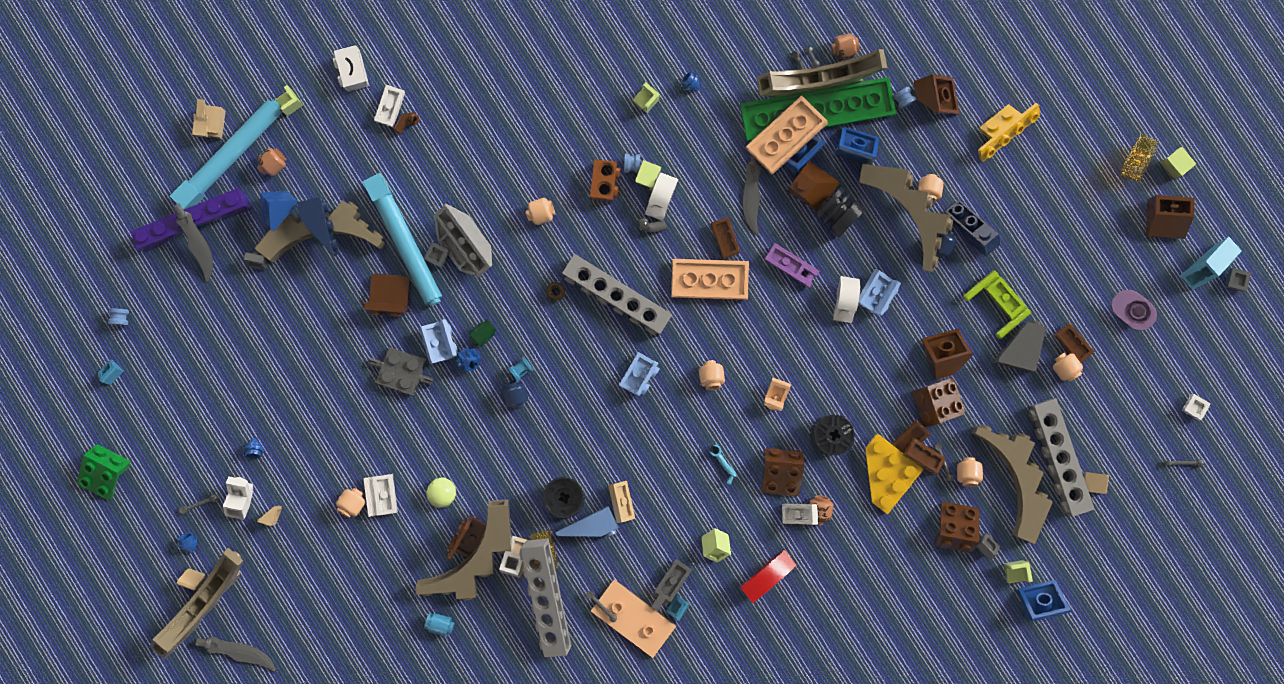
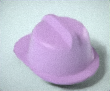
[1112,290,1157,330]

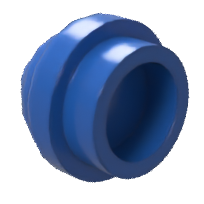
[681,72,700,91]
[243,438,264,459]
[177,532,197,553]

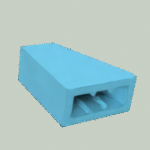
[1180,237,1241,290]

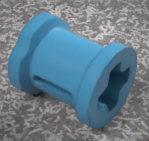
[508,356,534,381]

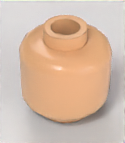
[918,174,943,204]
[526,198,555,225]
[1053,353,1083,382]
[699,361,725,390]
[957,457,983,487]
[336,488,365,518]

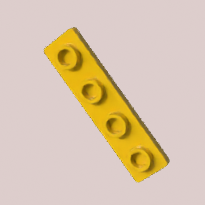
[978,103,1040,162]

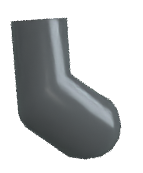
[638,218,666,232]

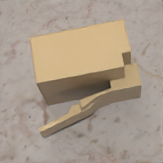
[192,99,226,139]

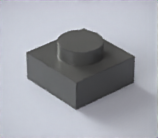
[424,242,451,268]
[243,252,268,270]
[1225,268,1251,292]
[977,533,1000,560]

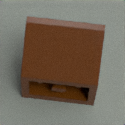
[1146,195,1195,239]

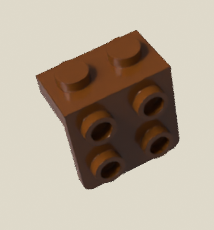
[364,274,410,317]
[912,378,965,427]
[761,448,805,496]
[934,502,980,553]
[446,515,486,560]

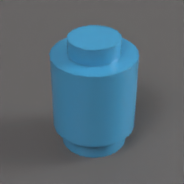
[424,613,455,637]

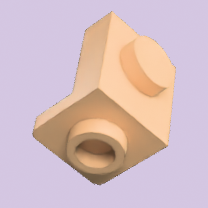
[764,378,791,411]

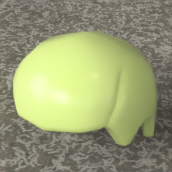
[426,478,456,508]

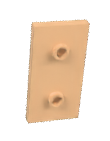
[745,95,828,175]
[671,259,749,300]
[591,580,676,658]

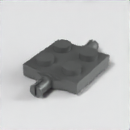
[369,347,433,396]

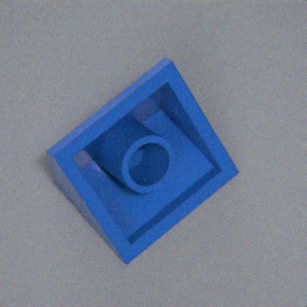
[834,126,879,165]
[784,136,825,175]
[260,190,298,232]
[1018,580,1071,621]

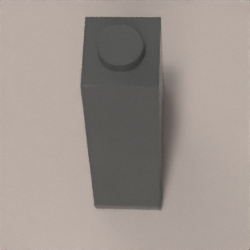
[993,320,1047,372]

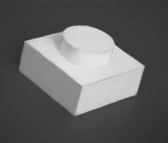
[1182,394,1210,420]

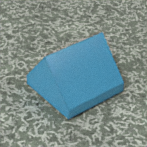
[98,359,124,385]
[666,595,690,621]

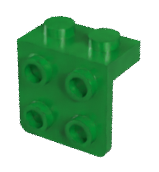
[77,444,131,500]

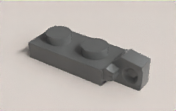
[651,559,692,611]

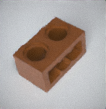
[590,159,621,203]

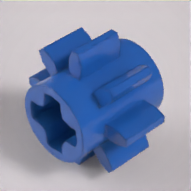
[456,348,481,372]

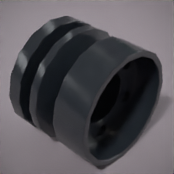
[814,187,865,239]
[810,414,855,455]
[543,477,585,519]

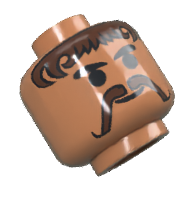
[831,34,860,60]
[257,148,286,176]
[809,495,834,525]

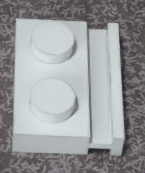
[364,474,398,517]

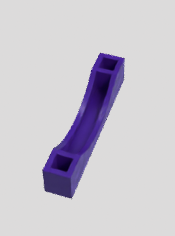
[130,188,251,252]

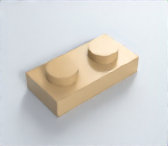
[608,481,635,523]

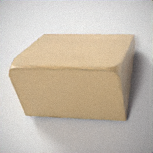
[1084,472,1109,494]
[257,506,282,526]
[176,569,205,590]

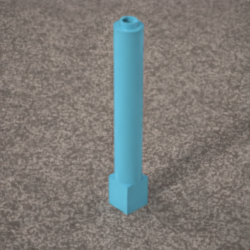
[170,99,283,209]
[362,173,442,307]

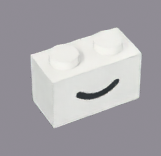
[333,45,369,92]

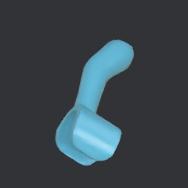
[710,445,737,485]

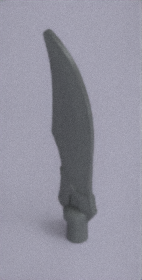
[743,155,761,235]
[173,203,213,282]
[195,636,276,672]

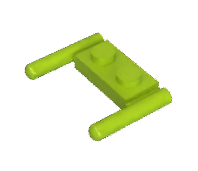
[963,270,1031,339]

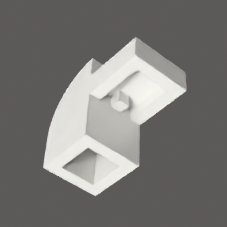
[645,173,678,221]
[833,276,860,323]
[223,477,253,520]
[499,536,527,578]

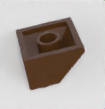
[914,74,959,115]
[787,161,840,213]
[922,329,972,380]

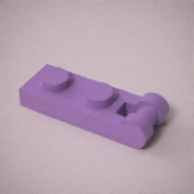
[764,243,820,288]

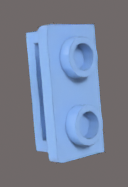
[858,269,901,316]
[419,319,457,364]
[619,352,660,397]

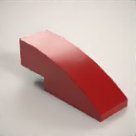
[740,550,796,603]

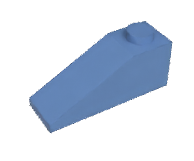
[556,506,619,538]

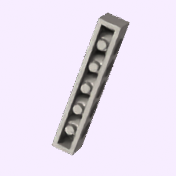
[562,254,672,336]
[1029,398,1094,517]
[520,538,571,657]

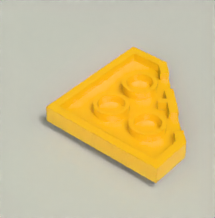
[865,433,924,514]

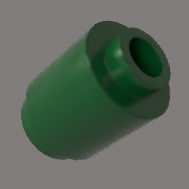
[468,319,497,347]

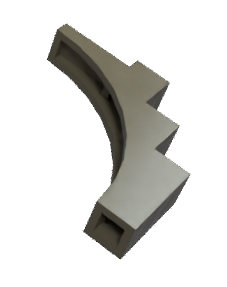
[756,49,887,97]
[859,164,953,272]
[255,200,386,263]
[971,424,1053,544]
[416,499,512,600]
[150,548,243,660]

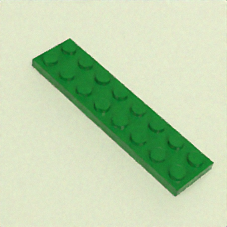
[740,77,896,142]

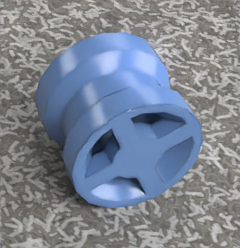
[893,87,917,110]
[624,154,640,173]
[108,308,129,325]

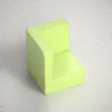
[633,82,660,113]
[275,85,303,116]
[1160,147,1196,179]
[636,160,661,191]
[702,528,731,563]
[1004,560,1033,583]

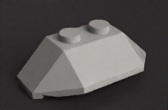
[433,204,492,277]

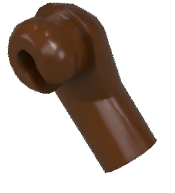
[393,112,420,134]

